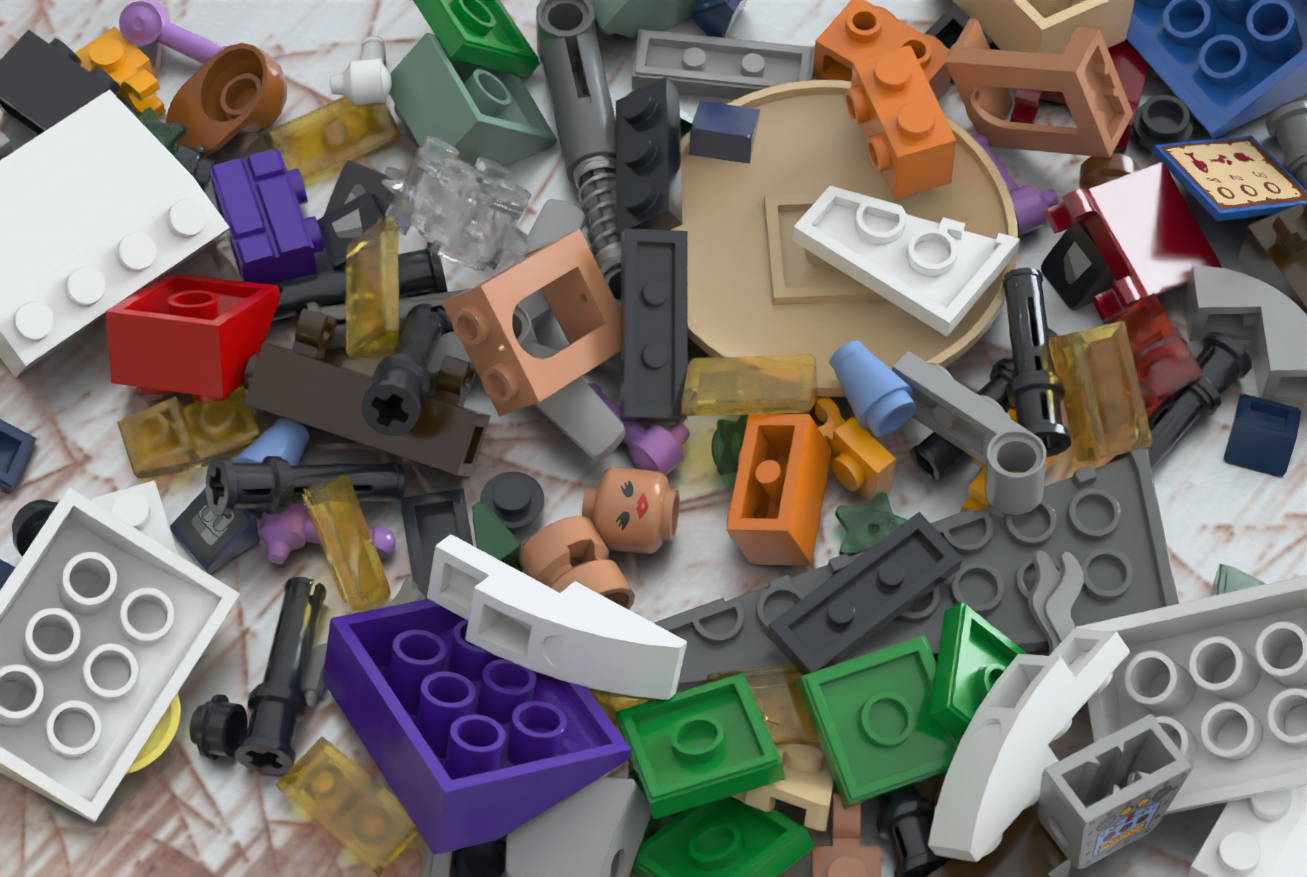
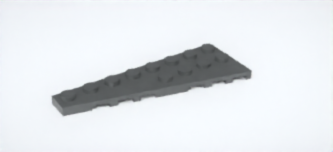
[654,449,1179,692]

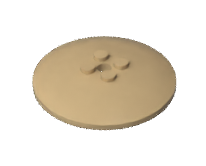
[671,80,1018,397]

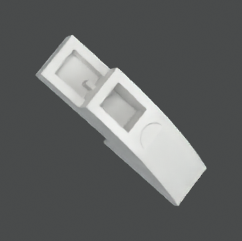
[427,534,687,700]
[928,629,1130,862]

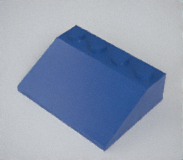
[1126,0,1307,139]

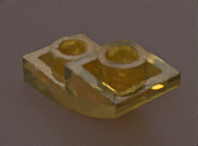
[117,385,263,479]
[275,736,420,877]

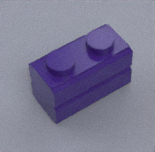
[210,149,325,284]

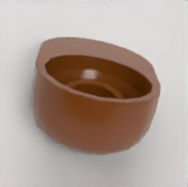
[166,43,287,157]

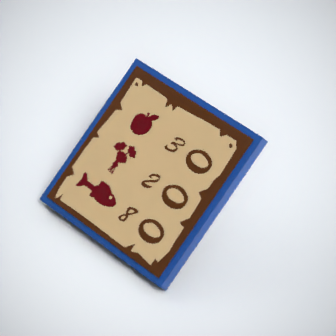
[1152,135,1307,221]

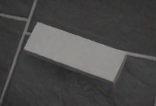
[632,29,815,99]

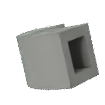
[1183,266,1307,403]

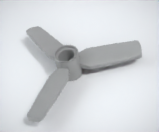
[342,199,625,460]

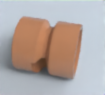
[518,515,635,610]

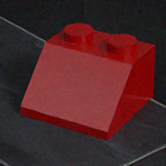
[105,272,280,403]

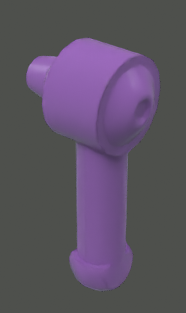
[119,0,227,64]
[971,134,1059,236]
[587,383,690,476]
[258,504,396,564]

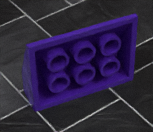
[322,599,632,855]

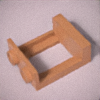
[945,19,1133,158]
[441,229,621,417]

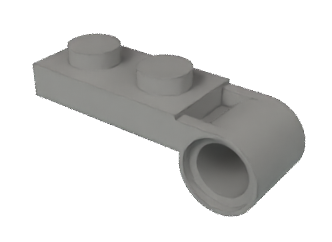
[892,350,1046,515]

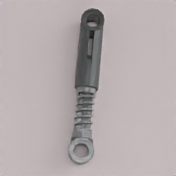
[536,0,621,310]

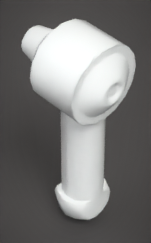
[330,36,392,106]

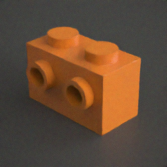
[812,0,951,101]
[844,45,956,200]
[726,414,832,566]

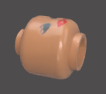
[582,467,680,554]

